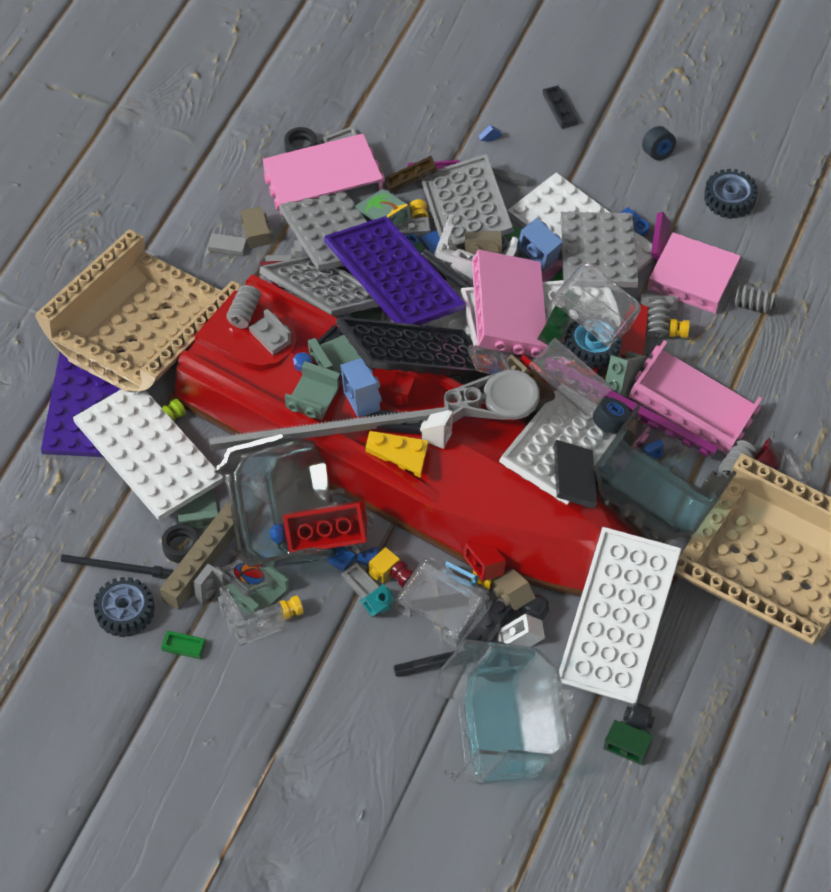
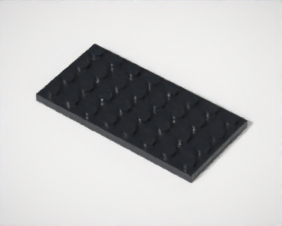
[336,317,494,378]

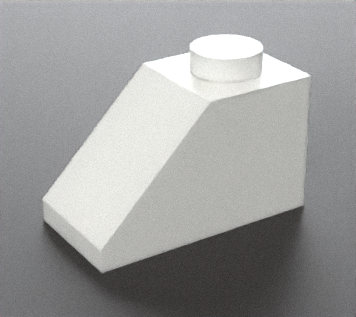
[420,410,453,449]
[497,614,545,649]

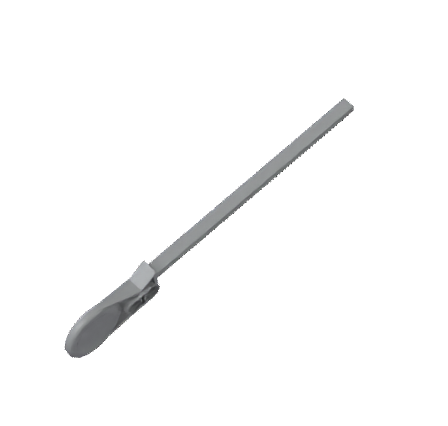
[209,370,540,451]

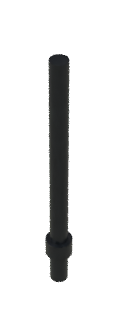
[61,554,174,578]

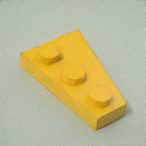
[366,431,428,478]

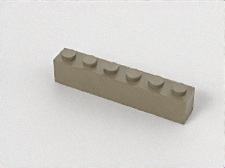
[160,502,245,610]

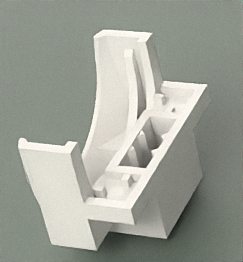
[434,214,518,283]

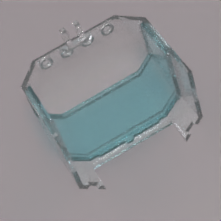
[435,639,575,785]

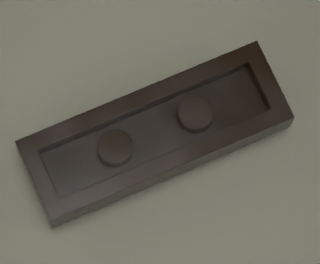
[385,155,438,194]

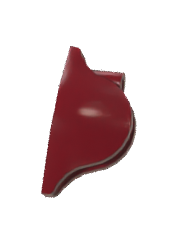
[754,437,781,470]

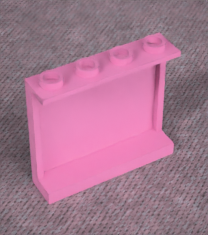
[648,233,741,314]

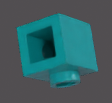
[360,584,395,617]

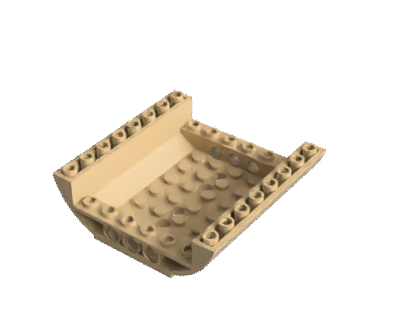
[35,229,242,393]
[674,453,831,647]

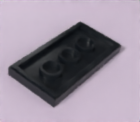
[554,439,597,508]

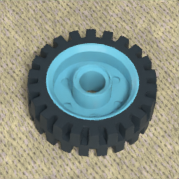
[564,316,622,369]

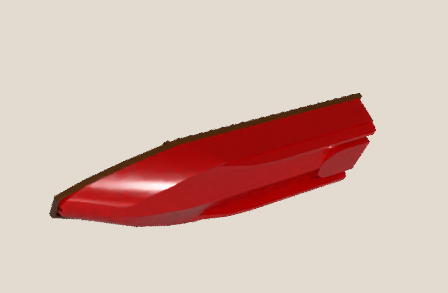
[169,274,678,597]

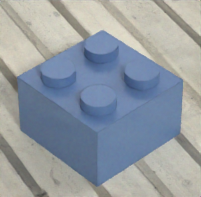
[517,218,562,272]
[341,358,382,418]

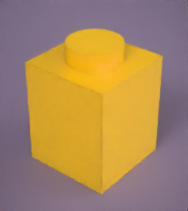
[369,547,400,584]

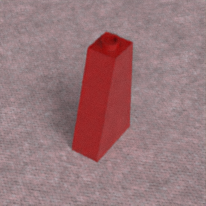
[619,301,648,359]

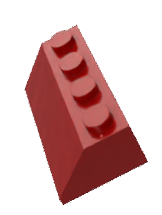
[282,500,367,554]

